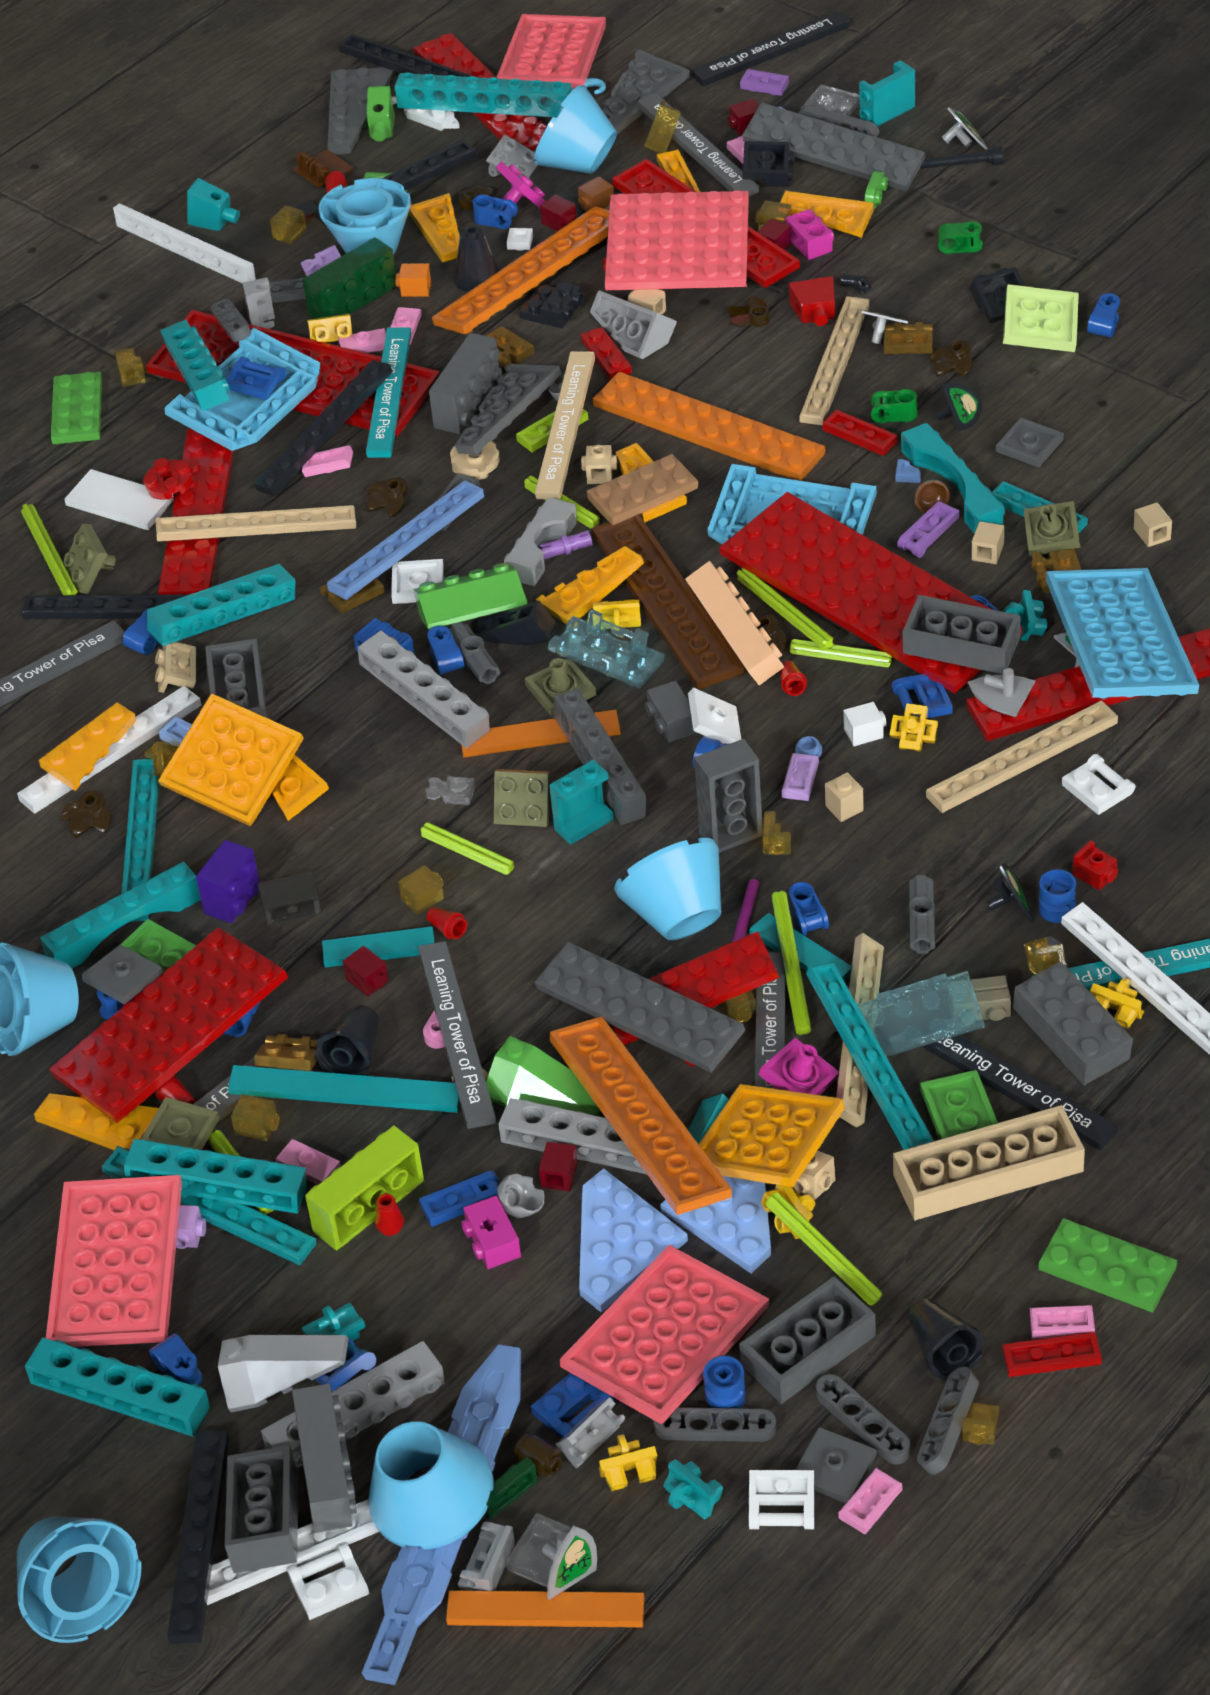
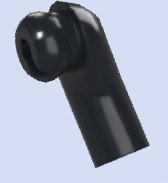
[841,274,871,294]

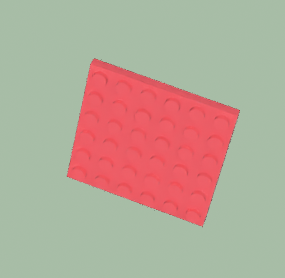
[605,190,749,290]

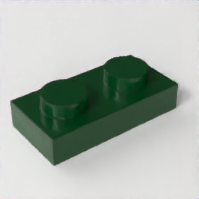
[484,1457,538,1520]

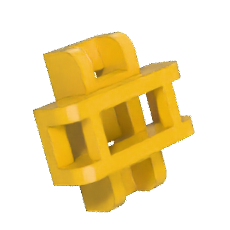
[890,704,938,752]

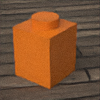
[396,264,431,297]

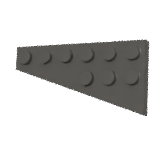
[603,49,689,134]
[328,67,397,155]
[455,364,562,455]

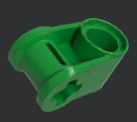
[938,221,983,254]
[871,389,918,423]

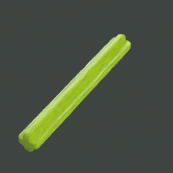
[766,1192,882,1306]

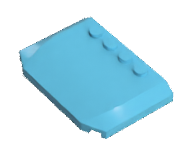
[165,328,320,451]
[708,464,877,544]

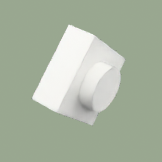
[507,228,533,251]

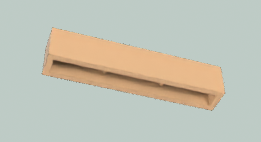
[685,561,784,685]

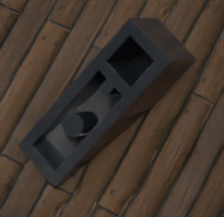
[473,601,556,646]

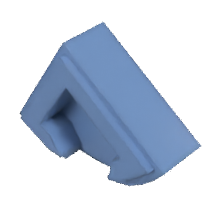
[895,459,920,483]

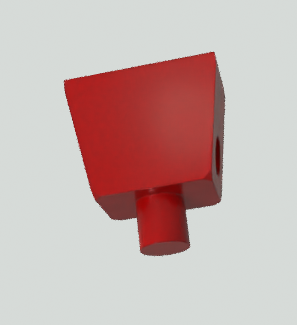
[789,276,835,326]

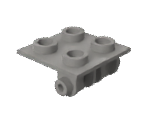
[486,134,538,178]

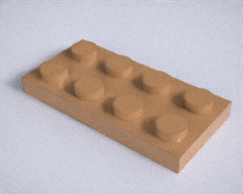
[587,454,698,526]

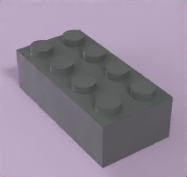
[429,333,502,434]
[902,595,1020,674]
[205,639,268,718]
[694,739,763,853]
[1013,962,1133,1086]
[740,1276,876,1404]
[292,1383,357,1533]
[225,1445,298,1573]

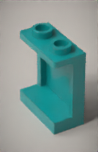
[859,60,915,127]
[549,759,614,845]

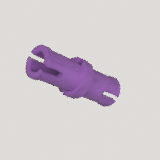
[540,530,592,560]

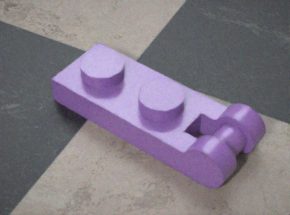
[897,501,959,558]

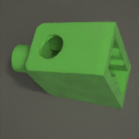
[367,86,395,141]

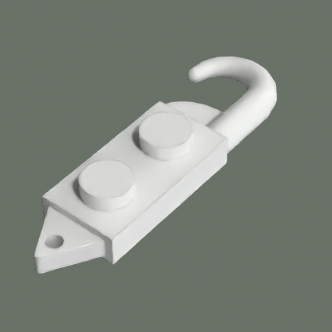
[392,96,459,131]

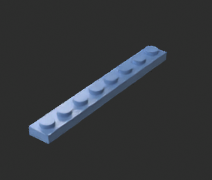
[327,481,484,600]

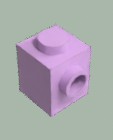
[176,1205,206,1249]

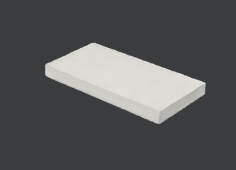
[65,469,174,530]

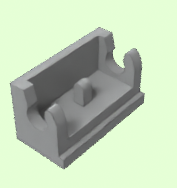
[242,278,275,329]
[555,1397,625,1468]
[458,1522,515,1591]

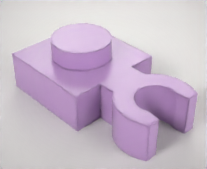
[301,245,341,276]

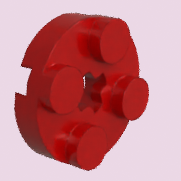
[143,458,194,500]

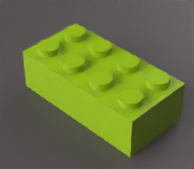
[305,1126,424,1251]

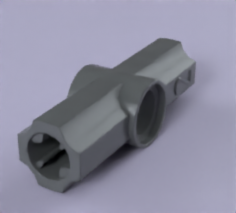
[449,622,500,685]
[909,875,935,954]

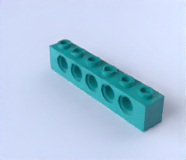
[160,320,230,411]
[147,564,295,646]
[124,1139,307,1214]
[25,1337,210,1437]

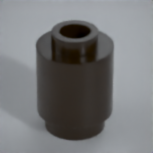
[514,1434,562,1478]

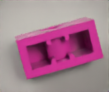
[461,1195,521,1269]

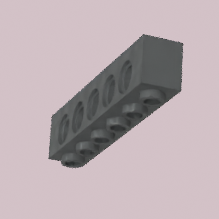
[554,688,646,825]

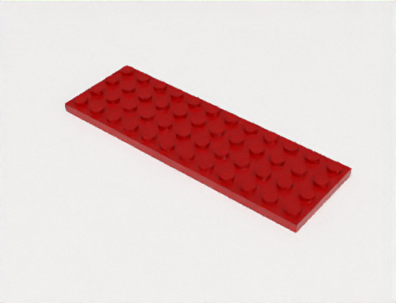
[146,310,440,437]
[719,492,1022,694]

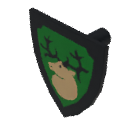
[935,383,982,431]
[987,863,1034,923]

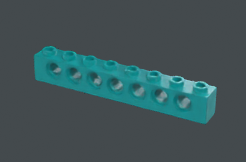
[395,73,572,117]

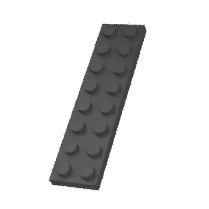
[742,102,925,192]
[534,942,745,1073]

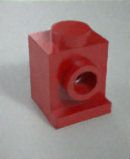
[1073,841,1118,890]

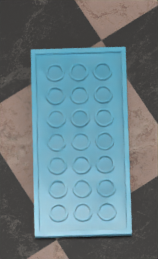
[1046,568,1199,698]

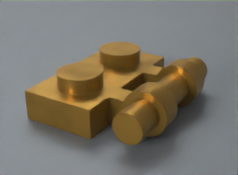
[884,322,932,355]
[487,326,534,368]
[1031,548,1081,593]
[319,578,385,614]
[255,1034,318,1071]

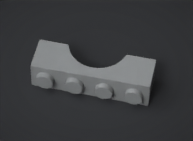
[504,497,577,586]

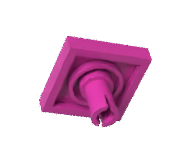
[496,161,546,208]
[758,1038,839,1095]

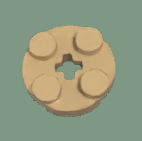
[450,441,500,480]

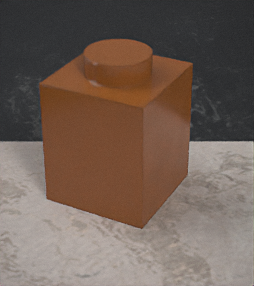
[578,176,614,211]

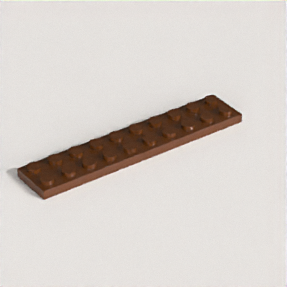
[592,514,745,690]

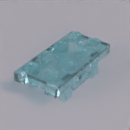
[548,609,665,689]
[857,971,985,1057]

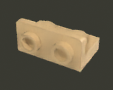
[155,642,196,693]

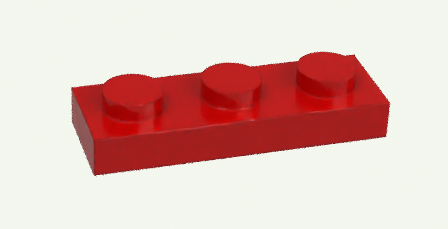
[581,327,632,380]
[822,410,897,456]
[1002,1332,1102,1377]

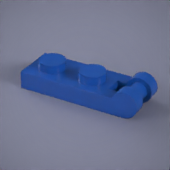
[419,1171,499,1227]

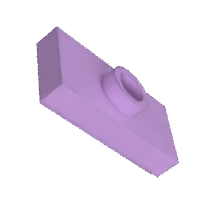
[782,753,819,801]

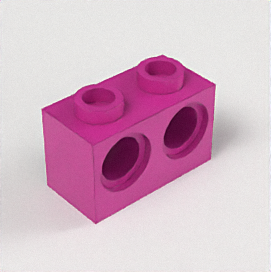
[785,209,834,260]

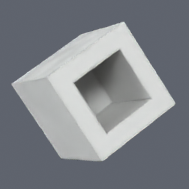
[844,702,886,746]

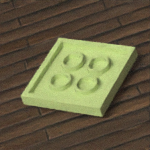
[1003,285,1079,352]

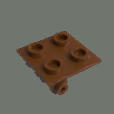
[292,149,354,188]

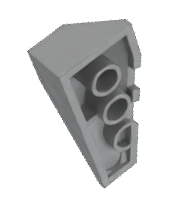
[590,291,677,359]
[218,1335,348,1412]

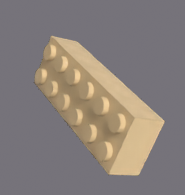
[893,1105,1085,1220]

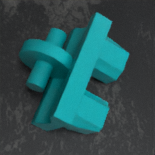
[1003,590,1047,641]
[302,1303,366,1341]
[663,1459,723,1520]

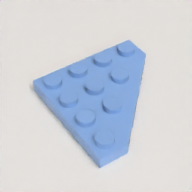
[579,1169,688,1312]
[661,1176,771,1274]

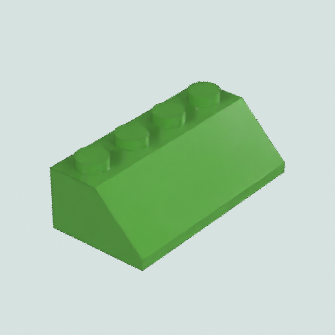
[414,563,527,630]

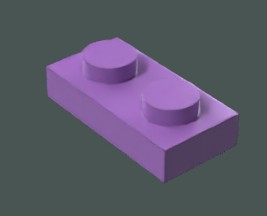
[740,69,789,96]

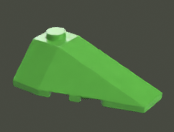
[486,1036,602,1117]

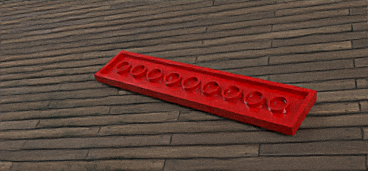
[414,33,547,152]
[612,159,800,288]
[158,428,234,595]
[966,628,1210,741]

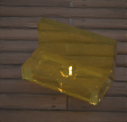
[644,100,681,153]

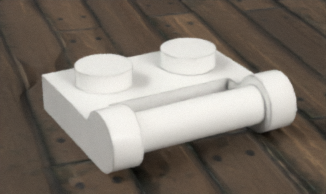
[1062,754,1135,815]
[749,1470,814,1529]
[287,1543,369,1620]

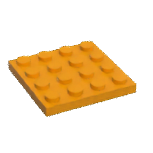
[158,693,304,827]
[699,1084,845,1187]

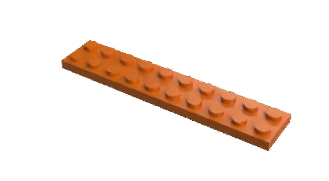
[432,206,610,334]
[593,372,825,481]
[550,1017,732,1215]

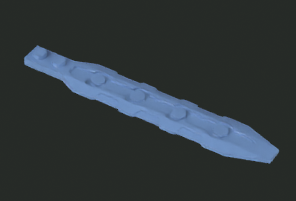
[362,1345,521,1685]

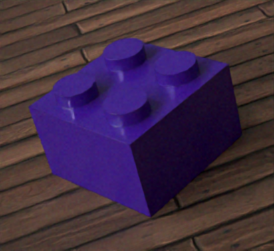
[196,840,261,924]

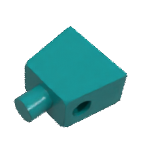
[187,178,240,231]

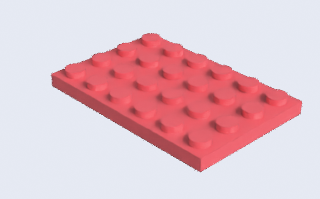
[497,14,606,89]
[46,1175,182,1347]
[560,1245,769,1425]

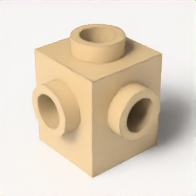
[582,445,617,484]
[791,1151,835,1200]

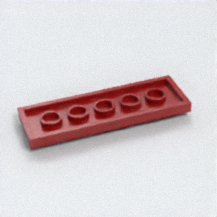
[612,931,779,1046]

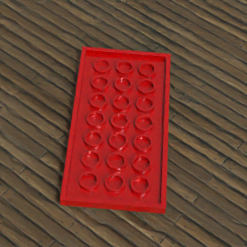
[49,927,288,1123]

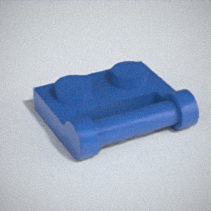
[225,357,286,400]
[891,674,952,718]
[314,1338,376,1392]
[530,1373,615,1439]

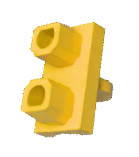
[307,314,352,343]
[593,599,641,631]
[1090,978,1144,1029]
[761,1185,815,1239]
[599,1434,657,1491]

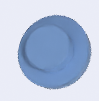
[795,736,822,757]

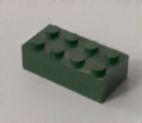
[303,237,396,319]

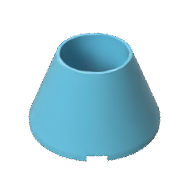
[534,85,617,174]
[319,178,411,255]
[614,838,721,940]
[0,943,79,1056]
[368,1422,493,1550]
[17,1516,141,1643]

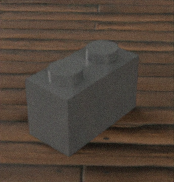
[644,681,697,742]

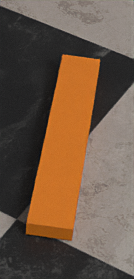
[462,710,621,758]
[446,1591,645,1627]

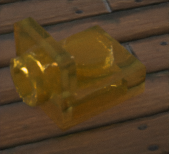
[144,741,179,777]
[763,811,791,855]
[962,1403,999,1445]

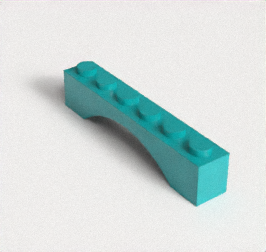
[901,423,1005,534]
[40,862,201,969]

